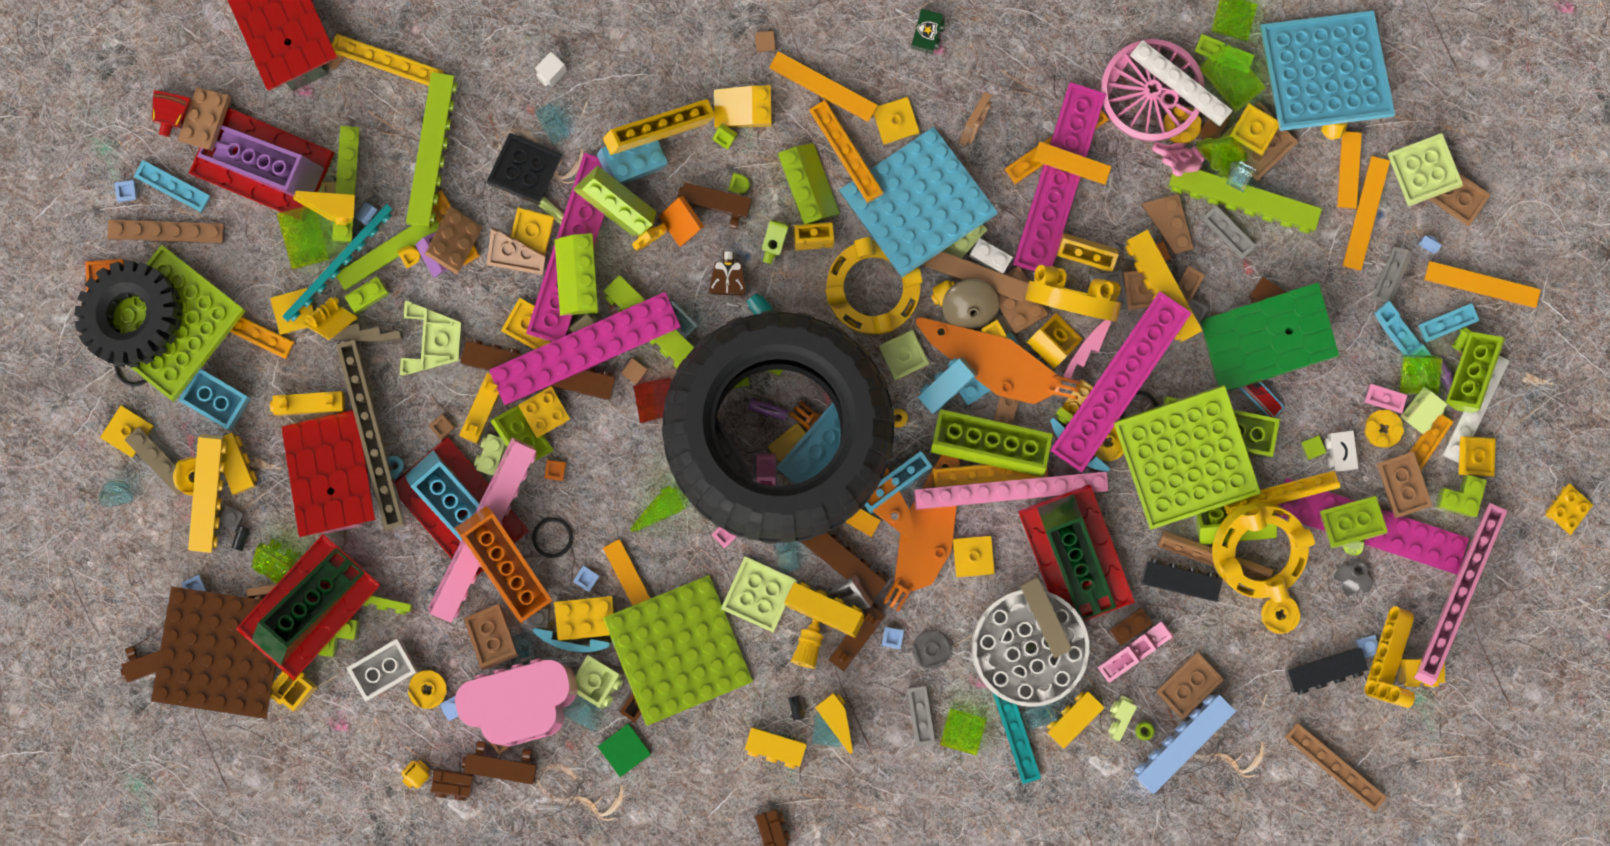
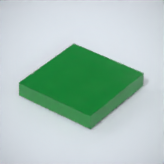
[597,723,651,777]

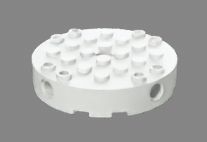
[972,590,1089,706]

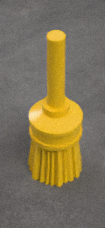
[790,591,825,669]

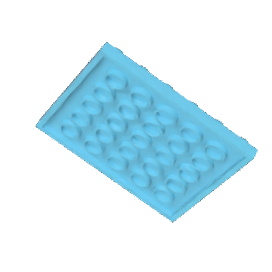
[1260,11,1395,131]
[839,127,998,278]

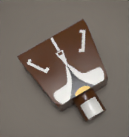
[709,252,746,296]

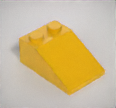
[714,85,772,128]
[293,191,355,225]
[815,693,853,754]

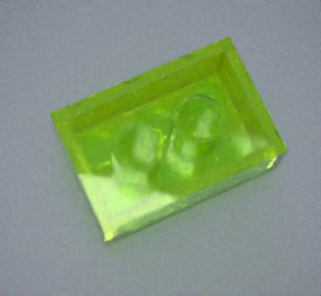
[1199,41,1266,112]
[276,206,329,270]

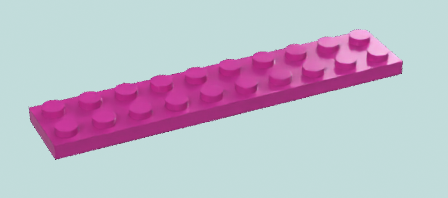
[1012,82,1106,272]
[526,153,605,342]
[1050,291,1191,472]
[489,292,681,405]
[1275,478,1469,575]

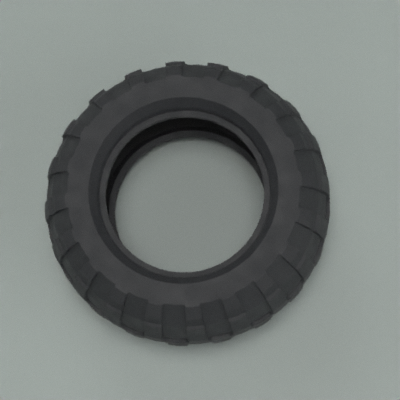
[662,310,895,544]

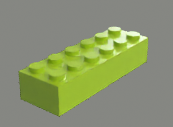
[1162,396,1280,458]
[930,409,1053,477]

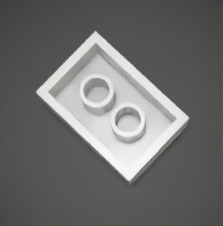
[346,639,419,702]

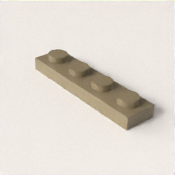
[125,427,182,496]

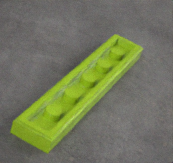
[336,218,439,291]

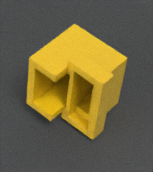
[271,671,318,712]

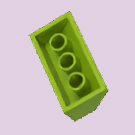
[778,143,840,225]
[573,166,656,236]
[555,233,599,316]
[1446,332,1505,413]
[1195,506,1277,545]

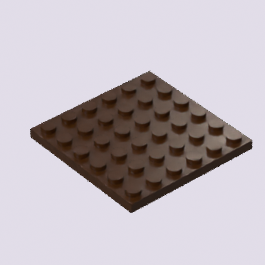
[151,586,277,719]

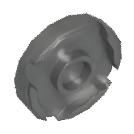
[912,631,951,669]

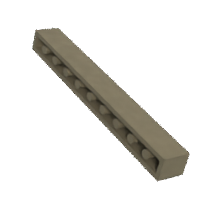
[336,340,407,532]

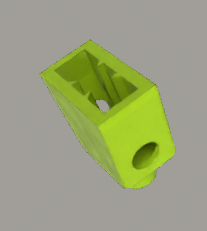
[761,220,790,265]

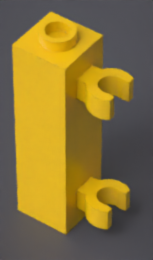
[459,373,500,444]
[270,391,345,416]

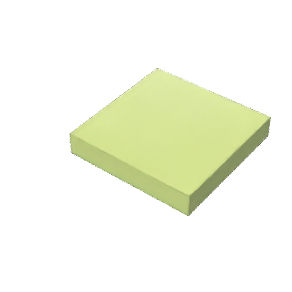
[878,329,930,381]

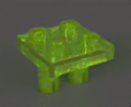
[1210,0,1258,42]
[1196,136,1247,178]
[1399,355,1442,395]
[251,539,298,584]
[939,708,987,756]

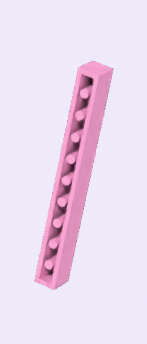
[428,437,537,623]
[913,472,1109,510]
[1414,503,1507,686]

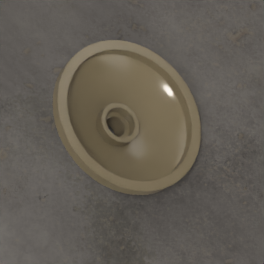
[942,279,999,331]

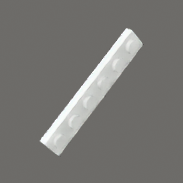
[1130,40,1233,126]
[1442,356,1509,464]

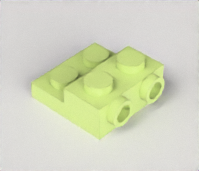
[474,434,507,476]
[575,655,623,709]
[1108,696,1137,742]

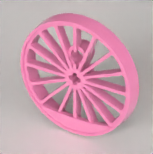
[1101,39,1205,142]

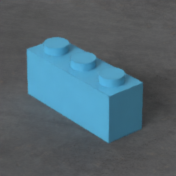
[918,357,978,414]

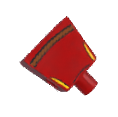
[152,90,192,137]

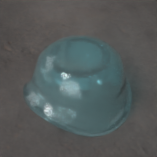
[99,479,133,507]

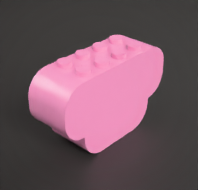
[455,658,578,746]

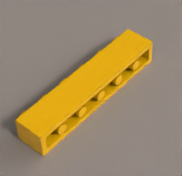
[603,99,715,155]
[1125,229,1202,343]
[188,434,227,553]

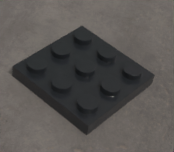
[487,133,562,205]

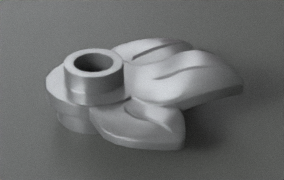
[1333,560,1372,596]

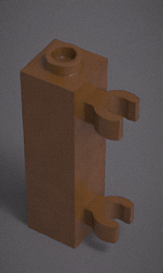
[677,182,752,230]
[828,604,885,672]
[120,646,160,682]
[462,741,537,785]

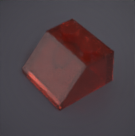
[633,377,671,424]

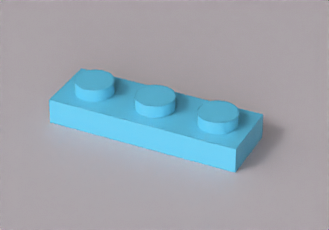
[1418,303,1480,343]

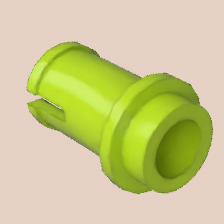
[1451,327,1472,353]

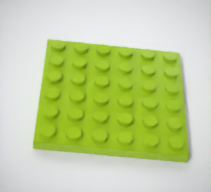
[113,244,246,402]
[1114,385,1261,530]
[603,575,753,726]

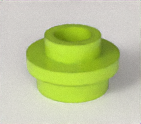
[1135,721,1155,741]

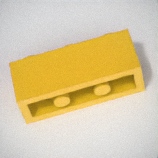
[1057,233,1118,272]
[222,432,258,495]
[1046,691,1104,749]
[744,727,807,769]

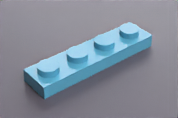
[134,160,211,213]

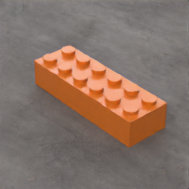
[455,506,552,623]

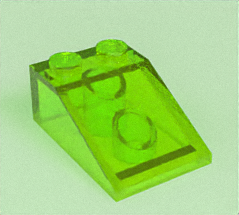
[630,486,686,533]

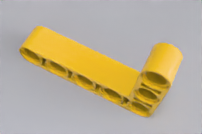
[1364,606,1415,708]

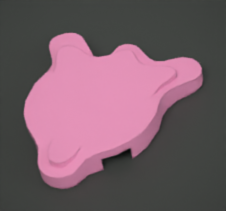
[1152,142,1207,176]

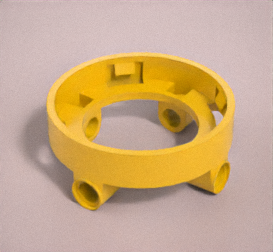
[825,237,923,335]
[1025,265,1122,322]
[1212,502,1315,602]

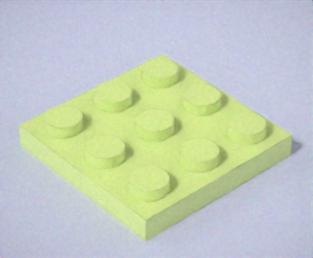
[1387,133,1463,206]
[721,557,797,633]

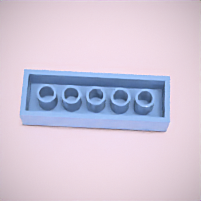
[1133,694,1236,794]

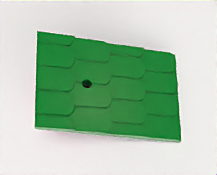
[1200,282,1339,392]

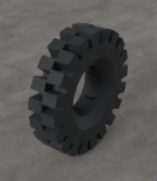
[74,261,182,368]

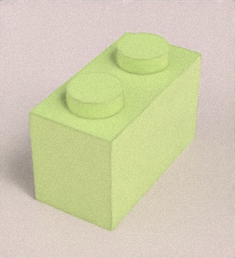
[1400,387,1448,434]

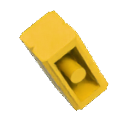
[793,222,834,251]

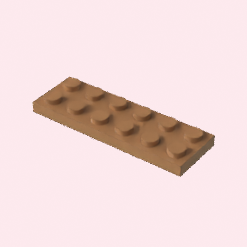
[959,92,992,147]

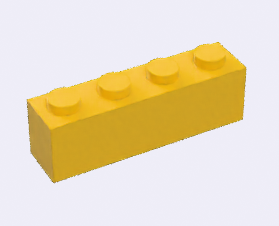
[784,582,865,638]

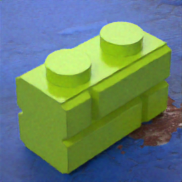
[344,277,390,315]

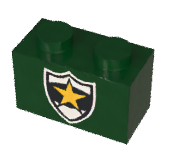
[911,9,945,54]

